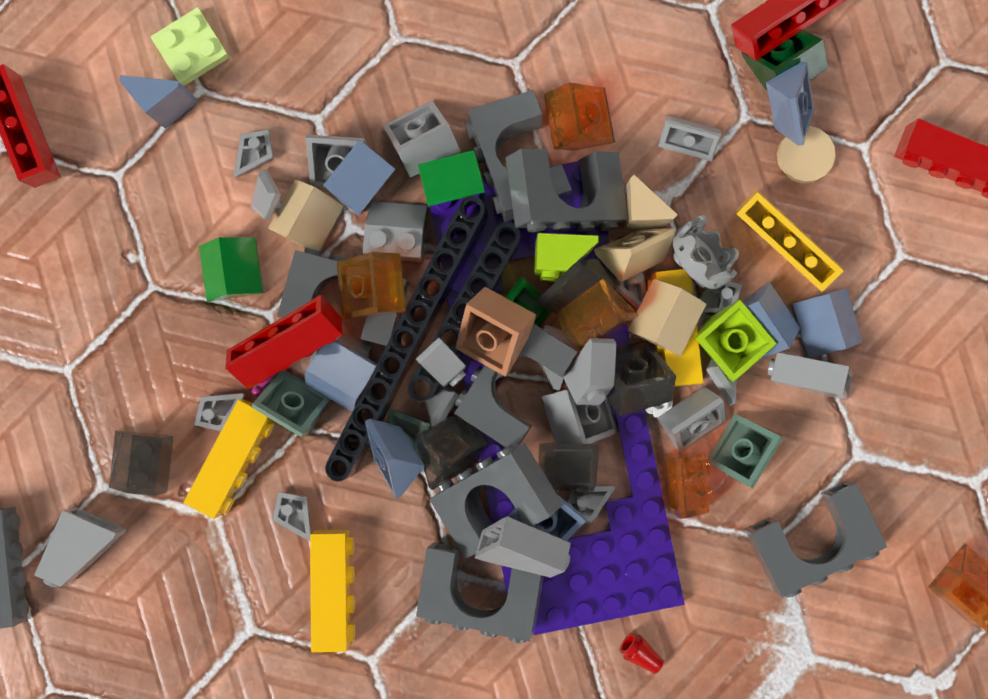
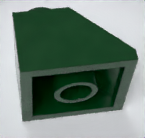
[741,30,828,90]

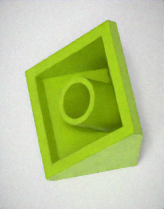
[695,300,776,382]

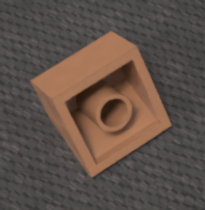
[455,287,536,377]

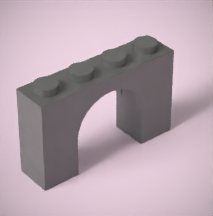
[465,90,571,222]
[506,148,629,232]
[277,248,409,346]
[454,324,579,448]
[429,443,563,559]
[744,481,887,598]
[0,507,29,628]
[416,542,544,643]

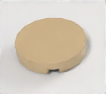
[777,126,836,184]

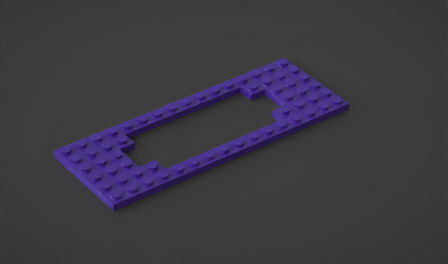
[430,161,685,635]

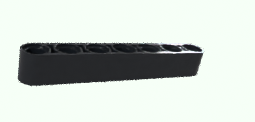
[408,222,521,402]

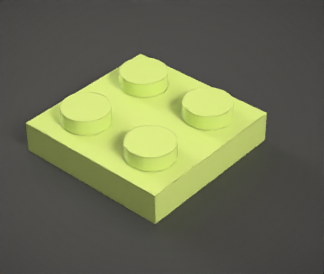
[150,7,230,86]

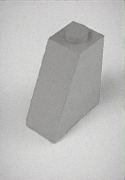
[768,352,853,400]
[34,507,127,587]
[475,517,571,577]

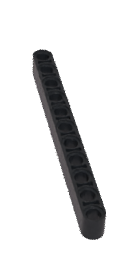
[325,196,488,482]

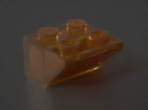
[928,544,988,633]

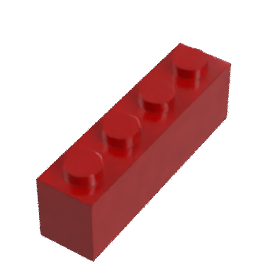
[731,0,847,60]
[0,64,61,188]
[894,118,988,198]
[225,295,342,389]

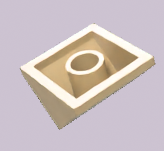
[624,175,678,230]
[268,179,345,252]
[594,228,675,282]
[628,279,706,356]

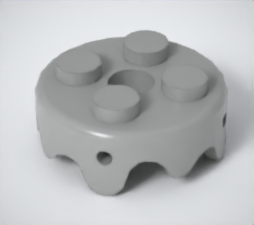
[673,215,739,289]

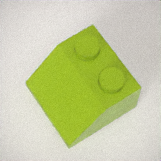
[534,233,598,282]

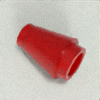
[620,633,664,674]

